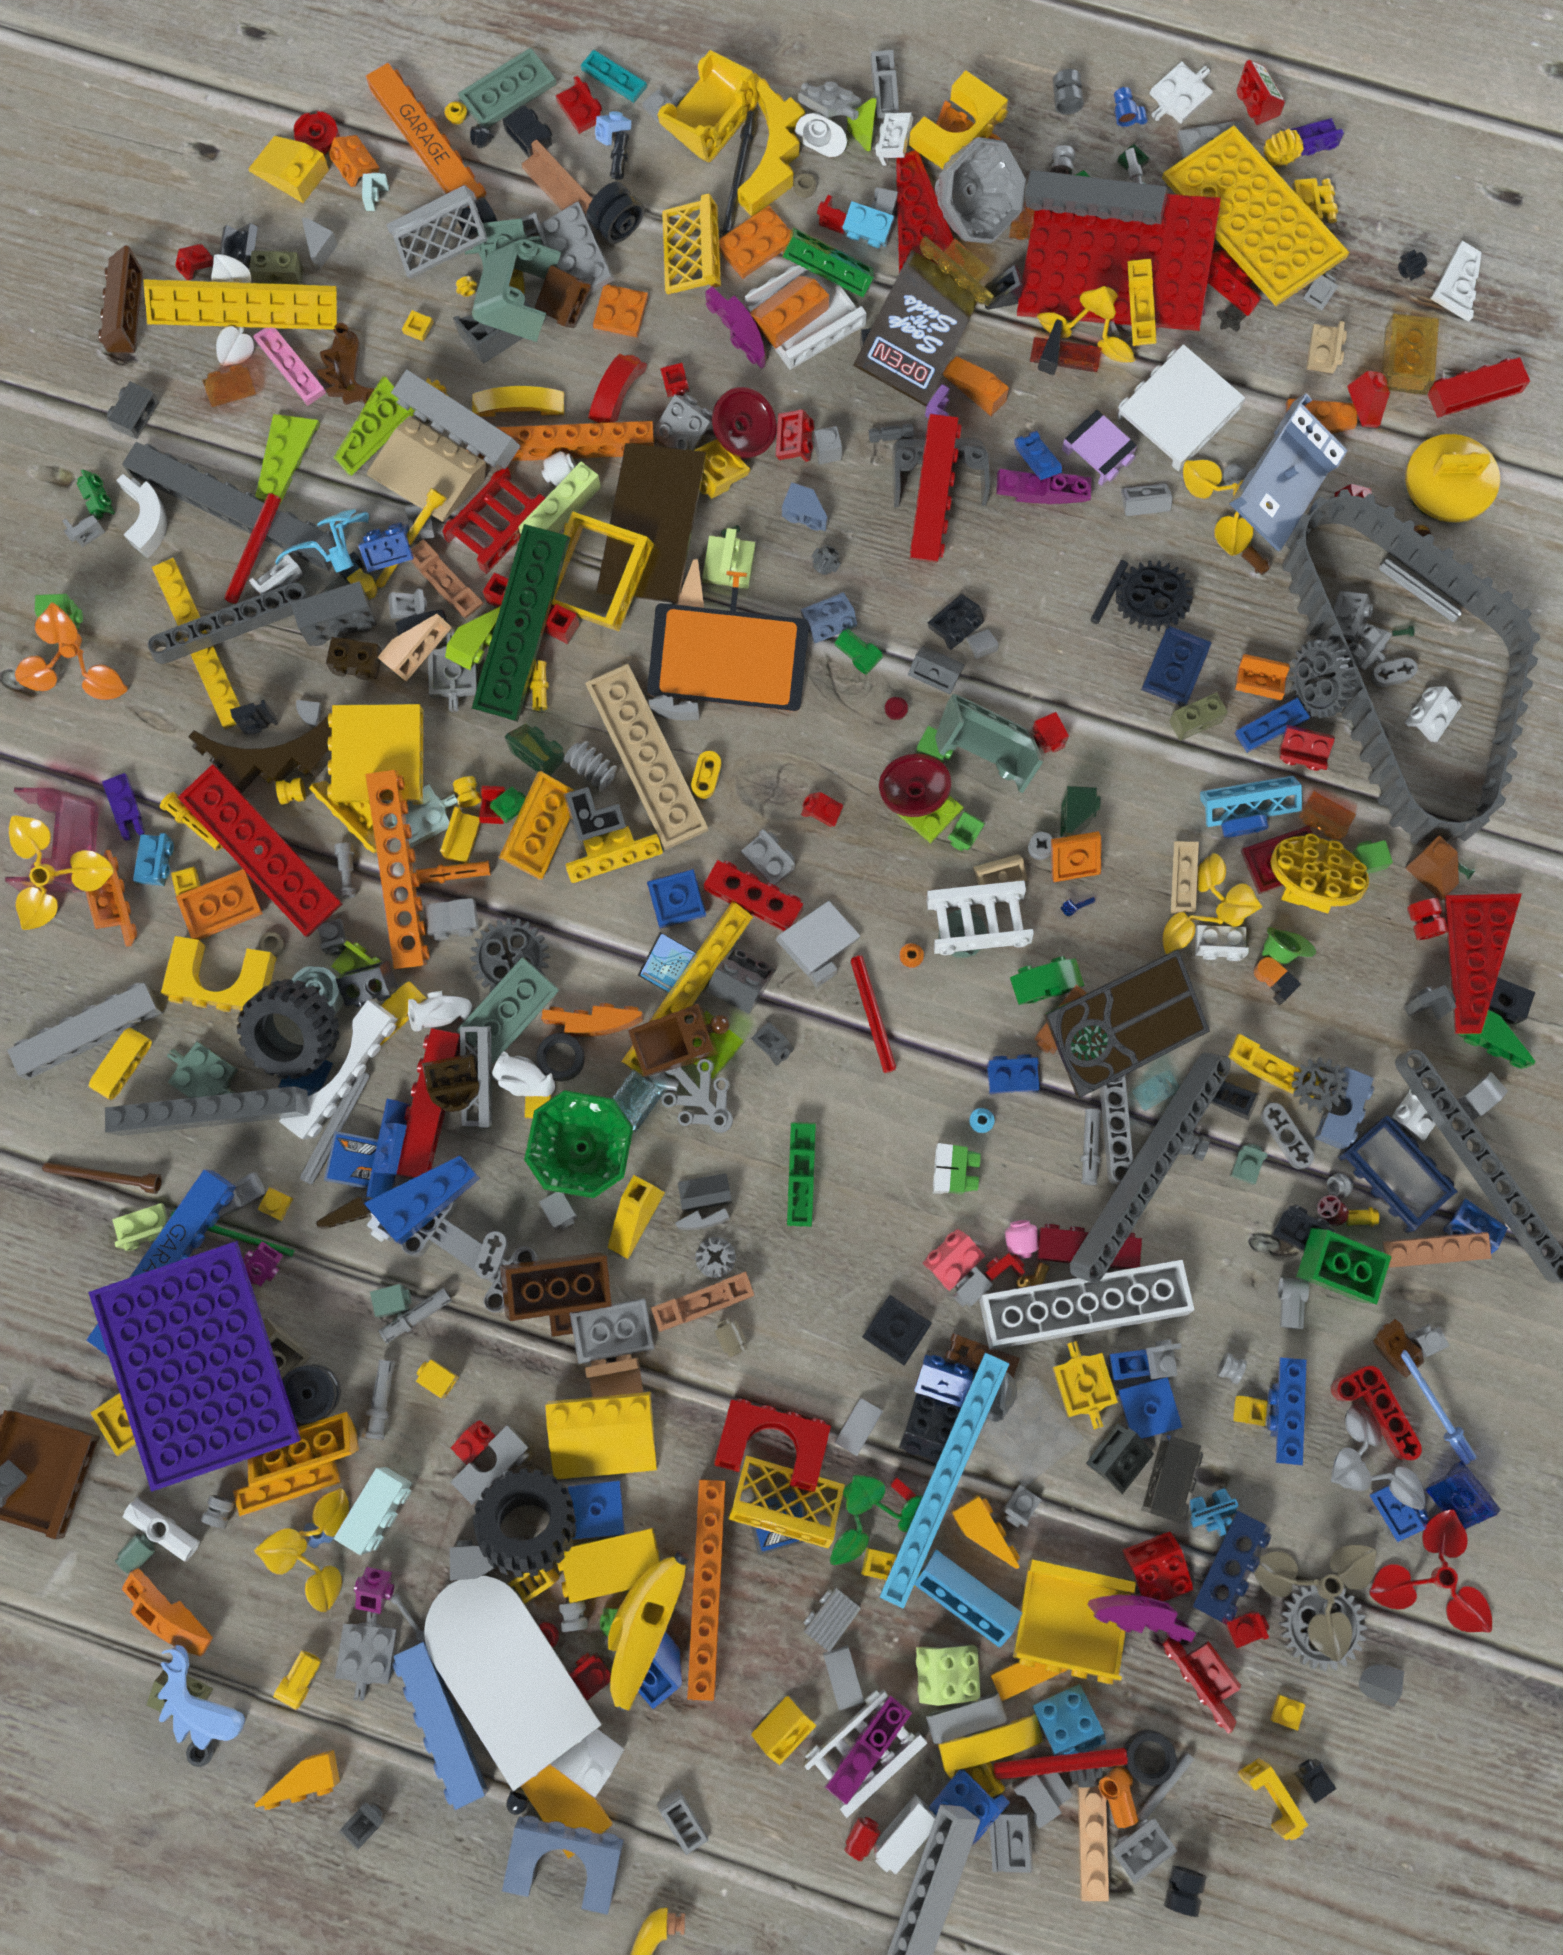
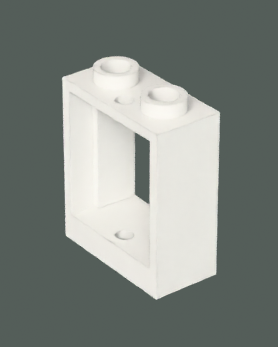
[874,1794,936,1875]

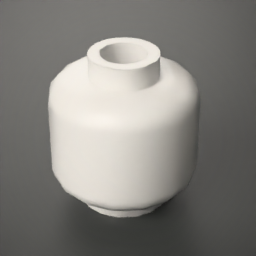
[541,451,577,486]

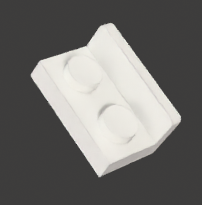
[876,113,913,166]
[1195,925,1249,961]

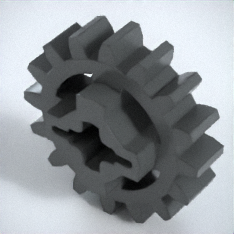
[1292,1057,1348,1113]

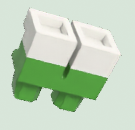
[932,1143,981,1195]

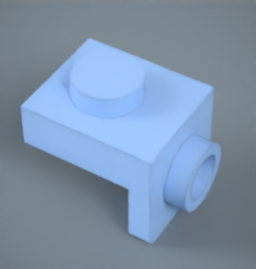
[595,111,631,146]

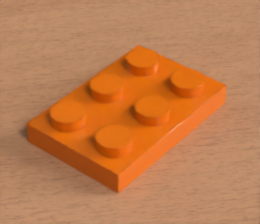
[719,206,791,279]
[175,869,263,940]

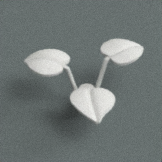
[211,254,254,366]

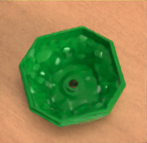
[524,1090,634,1198]

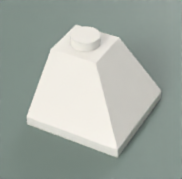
[551,1729,624,1797]

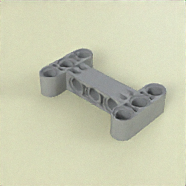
[401,1200,539,1313]

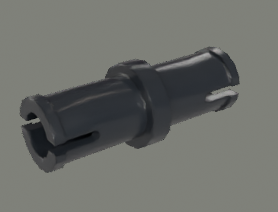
[610,131,629,180]

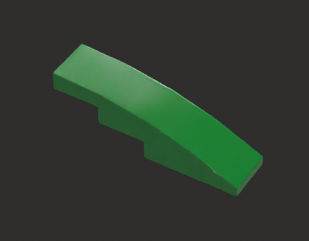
[787,1122,816,1227]

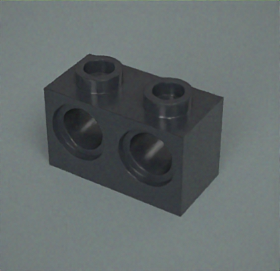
[335,960,398,1007]

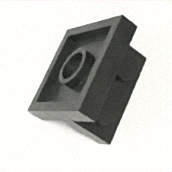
[1086,1423,1154,1495]

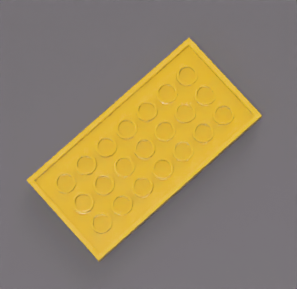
[1162,125,1349,306]

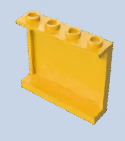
[327,704,424,806]
[1013,1559,1136,1685]

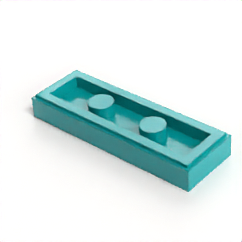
[580,49,647,103]

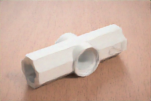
[122,1497,200,1562]

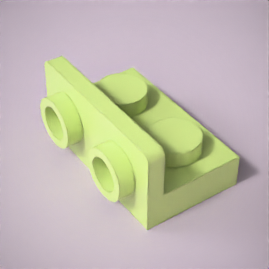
[112,1203,168,1251]

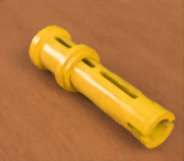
[160,792,222,851]

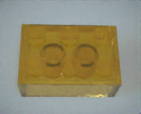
[1382,313,1439,395]

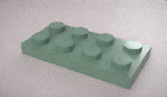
[458,48,557,128]
[456,957,560,1064]

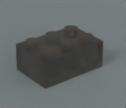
[1141,1435,1203,1523]

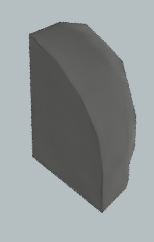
[1359,1664,1404,1707]

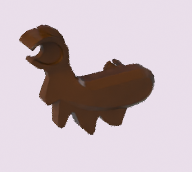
[317,323,375,405]

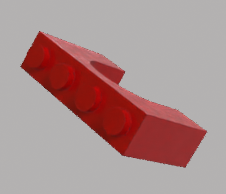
[714,1399,831,1492]

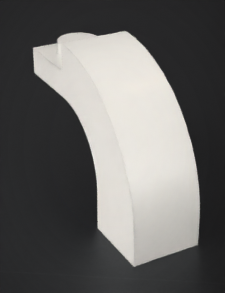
[116,474,167,559]

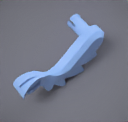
[158,1645,245,1750]

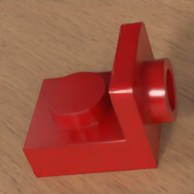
[817,194,847,235]
[1226,1610,1270,1648]

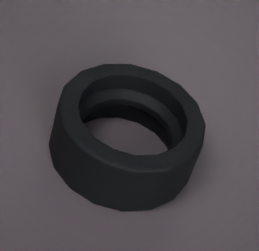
[536,1033,585,1082]
[1125,1729,1177,1786]

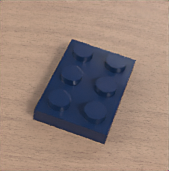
[1141,626,1212,707]

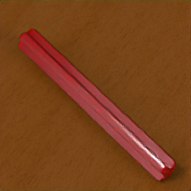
[224,493,281,604]
[850,956,896,1073]
[994,1748,1128,1780]

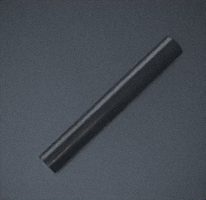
[1090,560,1129,624]

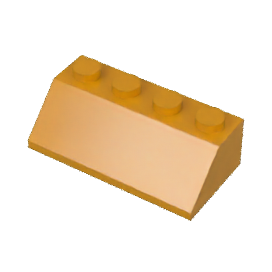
[247,1412,359,1487]

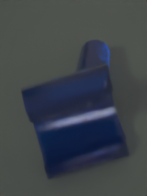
[1060,897,1095,917]

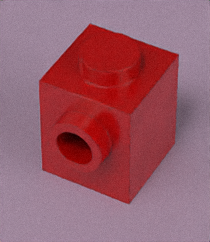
[1032,712,1069,753]

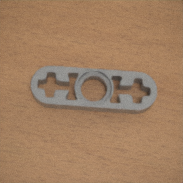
[1261,1103,1314,1169]

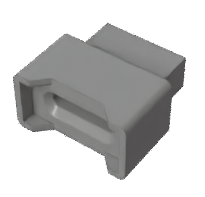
[1011,1773,1073,1829]

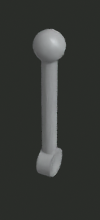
[391,1594,425,1642]

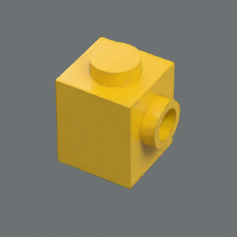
[416,1359,459,1399]

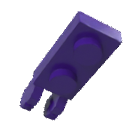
[102,773,145,841]

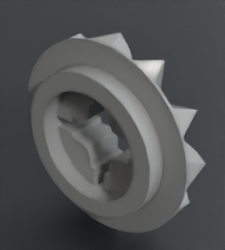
[695,1237,736,1278]

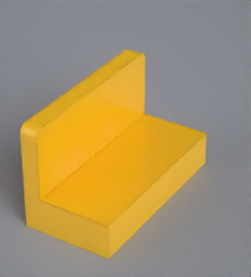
[440,807,481,864]
[751,1696,817,1766]

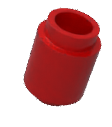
[844,1816,881,1861]

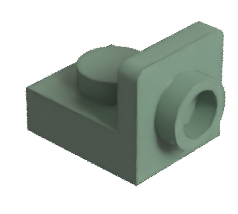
[1230,1144,1268,1185]

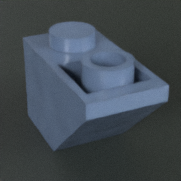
[782,482,827,531]

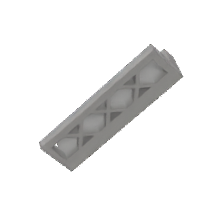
[460,1026,493,1127]

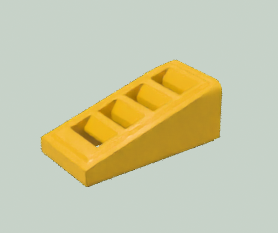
[507,1568,560,1604]

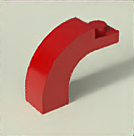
[588,354,647,423]

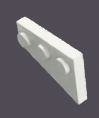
[1430,241,1482,322]

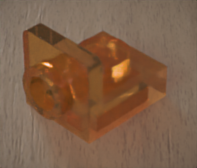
[1009,201,1034,240]

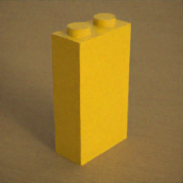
[557,1527,660,1603]

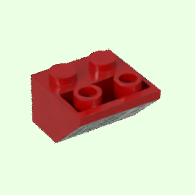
[1236,60,1286,125]

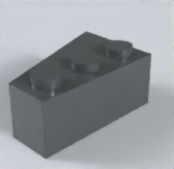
[452,300,532,364]

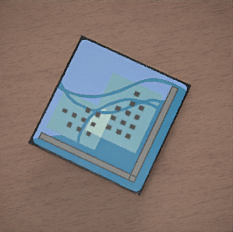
[637,932,696,993]

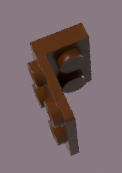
[534,266,591,328]

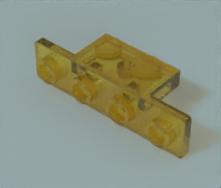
[919,236,994,306]

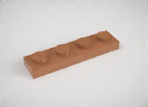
[1382,1232,1492,1268]

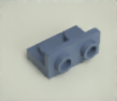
[801,592,857,643]

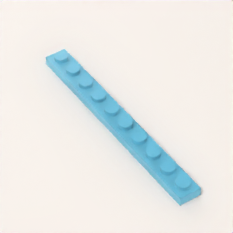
[879,1353,1009,1609]

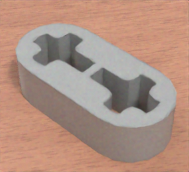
[1371,658,1418,687]
[475,1231,508,1280]

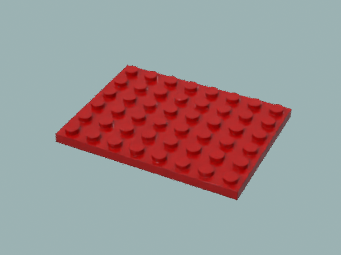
[1017,194,1221,331]

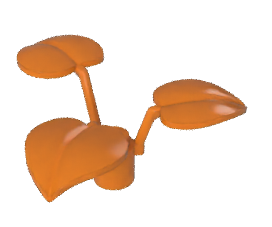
[15,602,128,700]

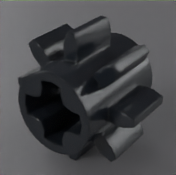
[1398,249,1428,281]

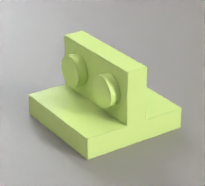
[702,528,755,589]

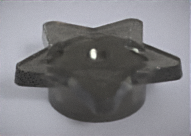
[1217,304,1246,332]

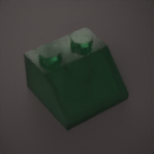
[504,723,565,776]
[1060,786,1101,838]

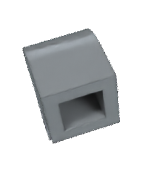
[1457,1072,1508,1121]

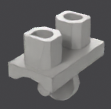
[1348,624,1392,670]

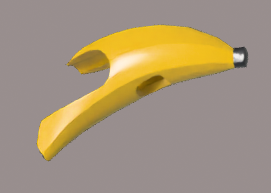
[608,1550,689,1711]

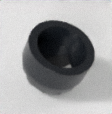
[506,1791,530,1815]

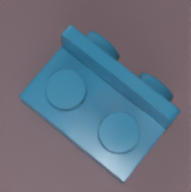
[133,833,174,886]

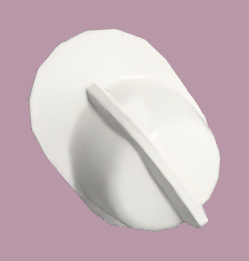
[796,112,847,157]

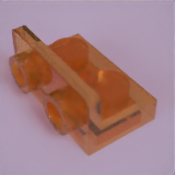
[202,364,257,408]
[1298,791,1356,841]

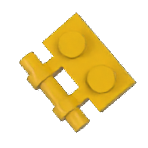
[1292,178,1338,224]

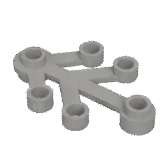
[661,1059,733,1133]

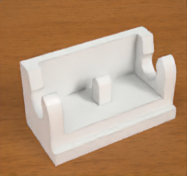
[249,554,304,595]

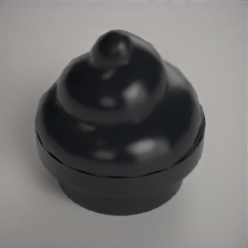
[470,124,494,148]

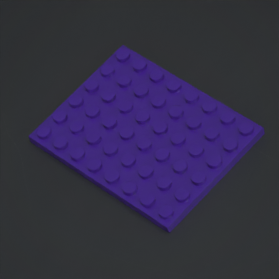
[88,1241,301,1492]

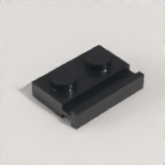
[230,700,278,735]

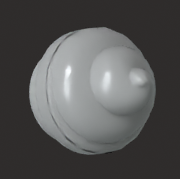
[1327,1173,1354,1199]

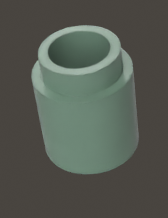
[115,1533,155,1574]

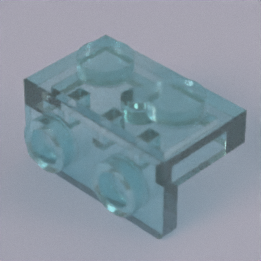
[612,1070,665,1132]

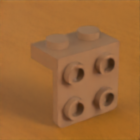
[585,1354,644,1397]

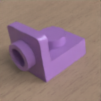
[925,384,950,418]

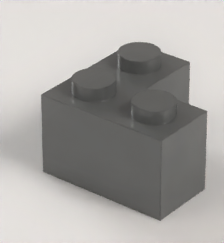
[563,787,626,841]

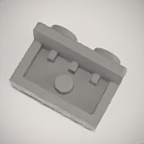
[1112,1818,1177,1884]

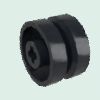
[587,181,644,244]
[282,1364,341,1424]

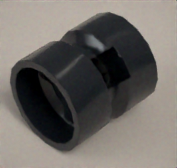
[458,197,497,240]
[1164,1865,1207,1917]

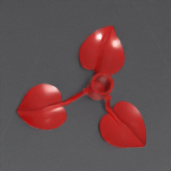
[1369,1510,1493,1633]

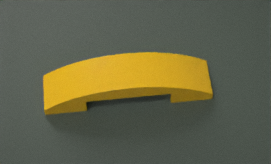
[1128,259,1156,346]
[472,386,564,417]
[1228,1034,1319,1098]
[938,1714,1043,1772]

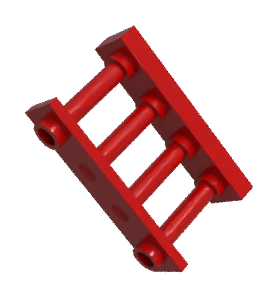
[442,467,545,574]

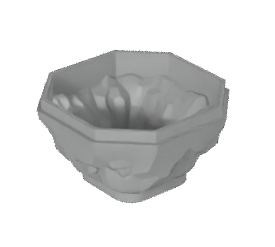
[935,137,1026,244]

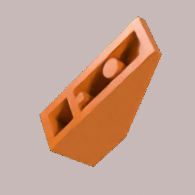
[942,356,1009,416]

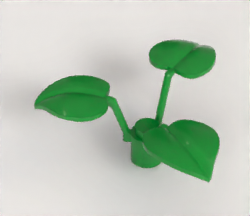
[829,1475,923,1565]

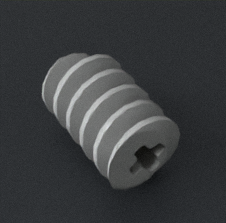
[564,741,617,792]

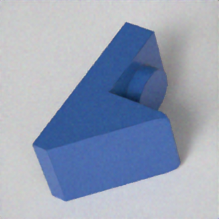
[1109,1349,1150,1380]

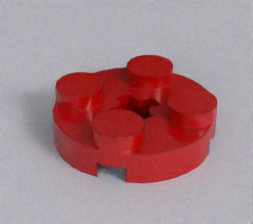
[293,111,340,156]

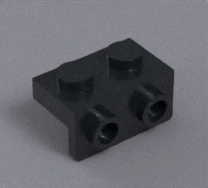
[1271,1204,1335,1252]

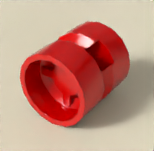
[1407,898,1449,941]

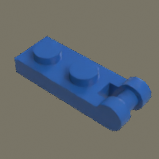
[1014,431,1062,480]

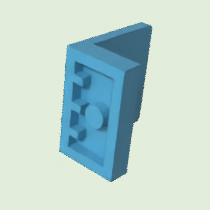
[1033,1684,1106,1756]

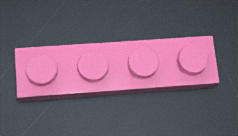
[253,328,326,406]

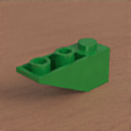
[1458,1010,1536,1069]

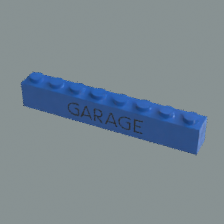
[86,1169,236,1356]

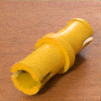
[530,661,549,711]

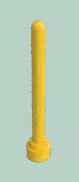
[376,487,447,588]

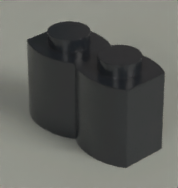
[502,105,552,157]

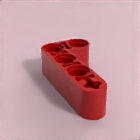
[1331,1366,1422,1461]

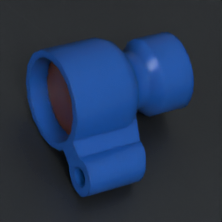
[1114,87,1147,127]

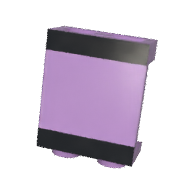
[1062,410,1137,486]

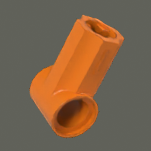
[1099,1766,1138,1828]

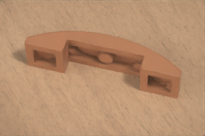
[410,539,483,619]
[651,1272,755,1332]

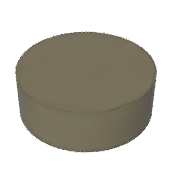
[794,173,816,198]
[259,932,285,957]

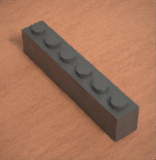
[1025,170,1167,225]

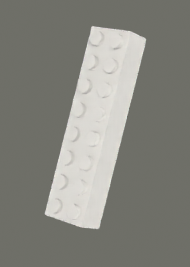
[979,1260,1194,1350]

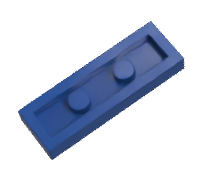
[1234,698,1310,753]

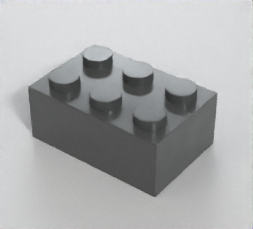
[291,581,377,647]

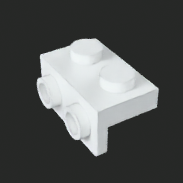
[1405,686,1462,742]
[1391,1083,1443,1142]

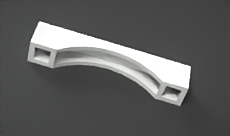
[279,1000,398,1139]

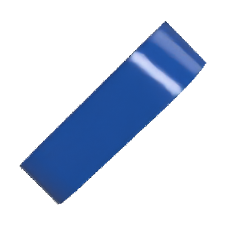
[1221,815,1269,838]

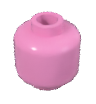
[1005,1220,1039,1259]

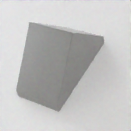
[302,217,338,270]

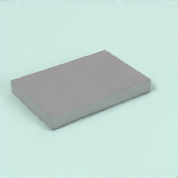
[776,901,860,976]
[570,1298,654,1364]

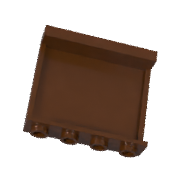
[0,1410,100,1540]

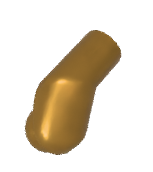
[1016,1262,1050,1289]

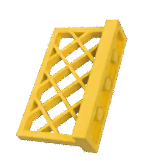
[662,193,721,294]
[729,1456,845,1549]

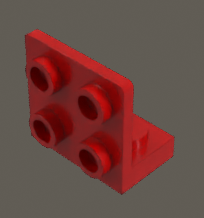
[1122,1531,1193,1602]

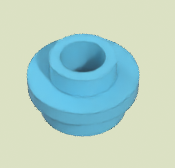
[969,1108,995,1133]

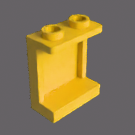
[1237,1758,1309,1840]

